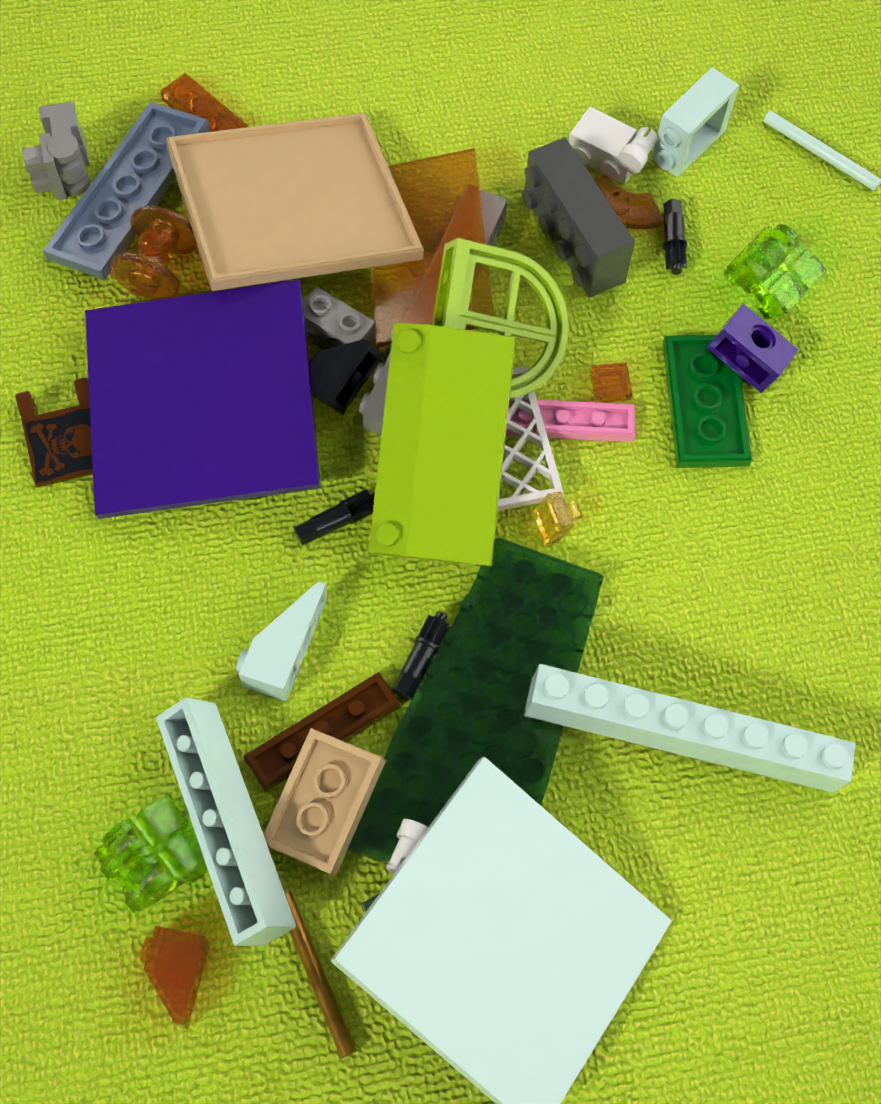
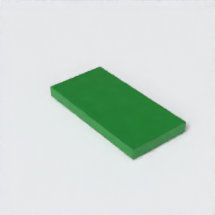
[663,335,752,468]

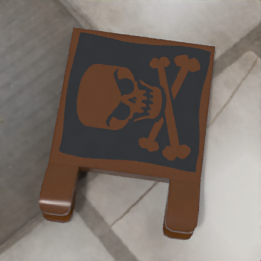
[15,378,93,488]

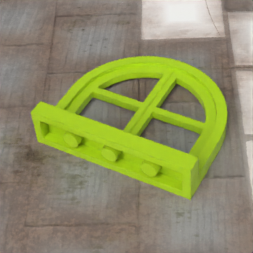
[432,238,569,398]

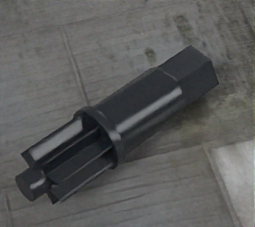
[663,199,687,275]
[293,489,375,546]
[392,611,450,700]

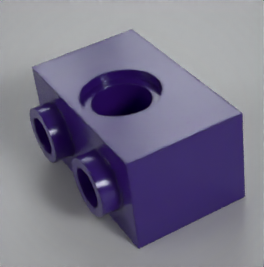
[706,303,799,393]

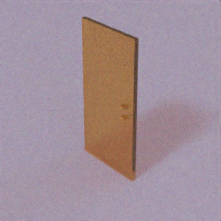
[371,148,495,348]

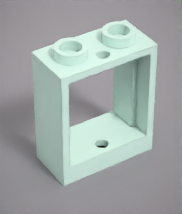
[652,67,739,177]

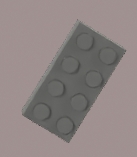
[522,137,635,298]

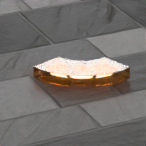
[593,175,663,229]

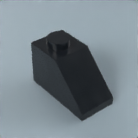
[309,339,384,415]

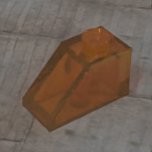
[140,926,210,1029]

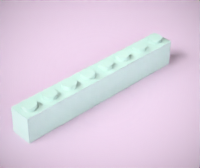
[524,664,856,793]

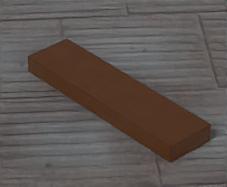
[243,672,400,792]

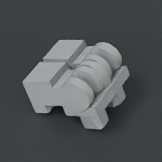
[22,101,90,200]

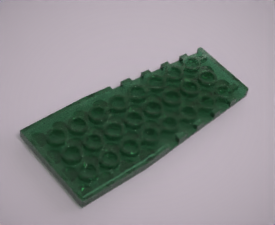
[348,537,604,865]

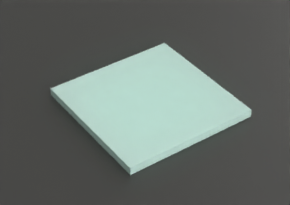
[330,757,672,1104]

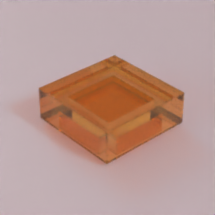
[590,362,632,402]

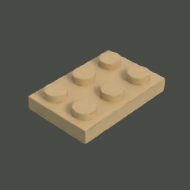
[263,728,386,876]

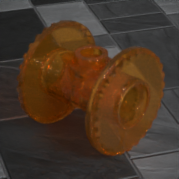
[111,205,197,300]

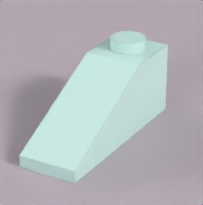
[236,581,327,702]

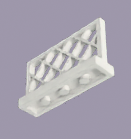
[498,366,564,511]

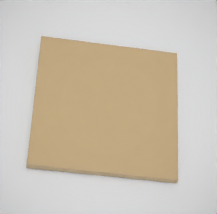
[166,113,424,291]

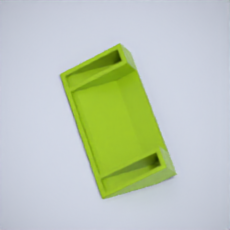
[368,323,516,566]

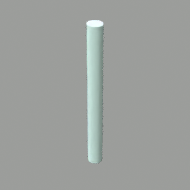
[763,110,881,191]

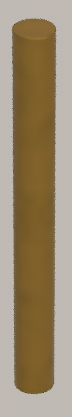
[285,891,357,1058]

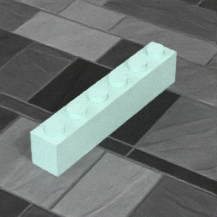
[156,697,297,946]

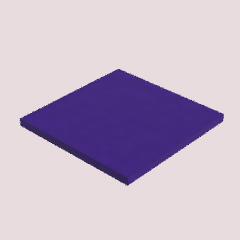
[85,279,321,519]

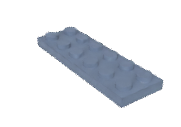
[43,102,210,280]

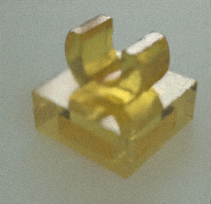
[533,492,583,544]

